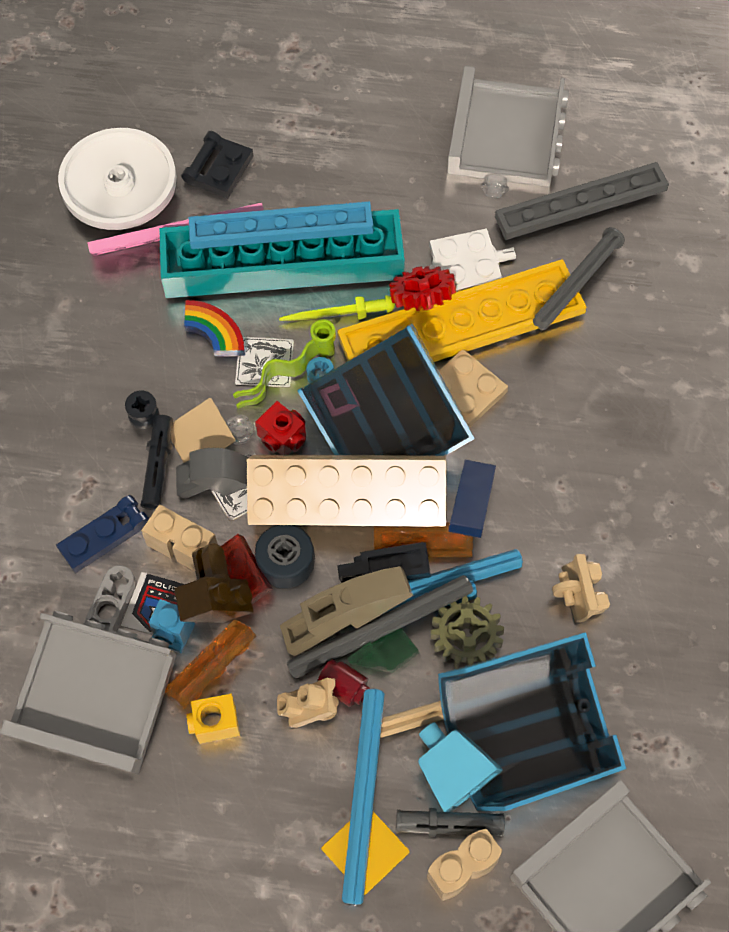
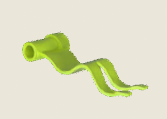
[233,319,336,409]

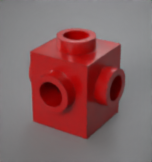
[255,401,306,455]

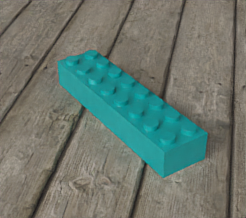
[159,209,405,298]

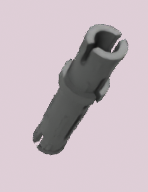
[396,808,505,837]

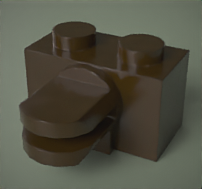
[174,543,254,623]

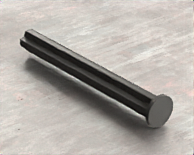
[533,227,625,330]

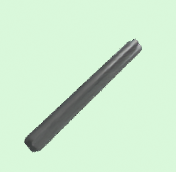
[287,575,473,678]

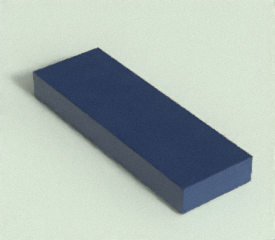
[448,459,496,538]

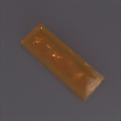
[374,522,473,557]
[165,619,256,709]

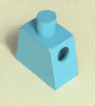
[418,722,503,812]

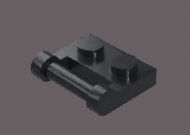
[181,131,254,199]

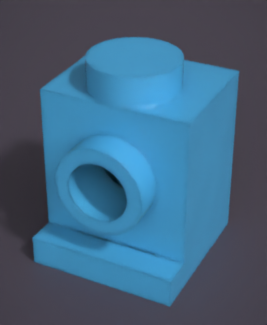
[149,599,195,653]

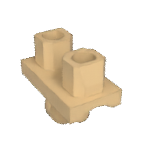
[552,554,610,623]
[277,678,339,728]

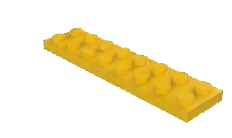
[337,259,587,386]

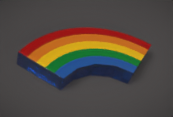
[184,300,245,356]

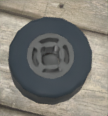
[255,525,315,589]

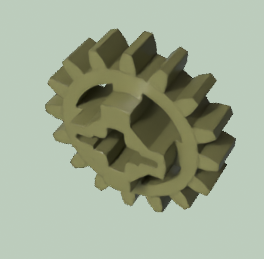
[431,596,504,669]

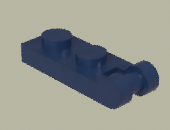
[56,495,149,574]

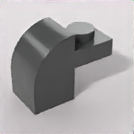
[176,448,249,499]

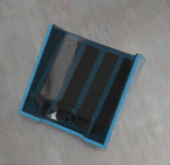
[298,324,475,456]
[438,632,626,811]

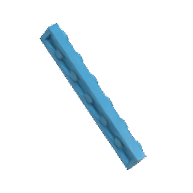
[188,201,373,249]

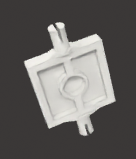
[423,228,516,292]

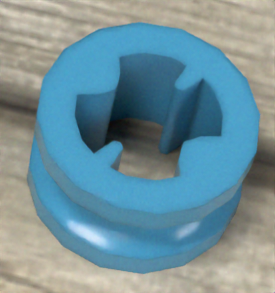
[306,357,334,388]

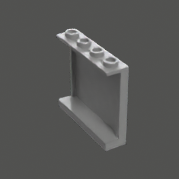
[447,66,569,187]
[0,611,177,775]
[510,780,711,932]

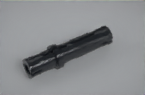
[140,415,173,510]

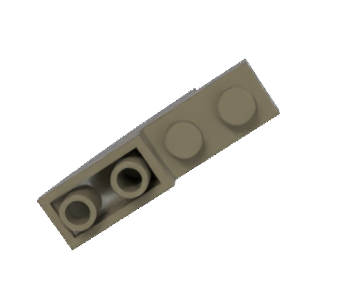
[280,566,413,657]

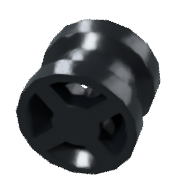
[125,390,159,429]

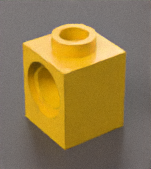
[186,694,240,744]

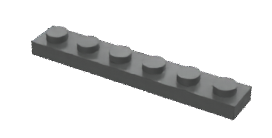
[495,162,669,240]

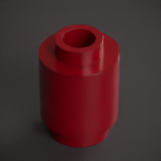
[317,659,370,707]

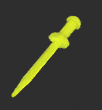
[279,295,395,321]

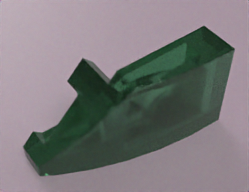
[347,628,420,672]

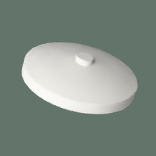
[58,128,177,230]

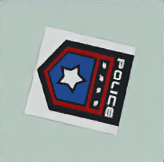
[121,572,184,635]

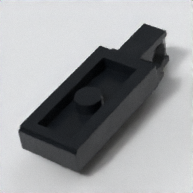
[337,542,431,583]

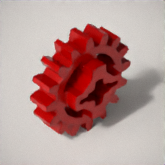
[389,266,456,311]

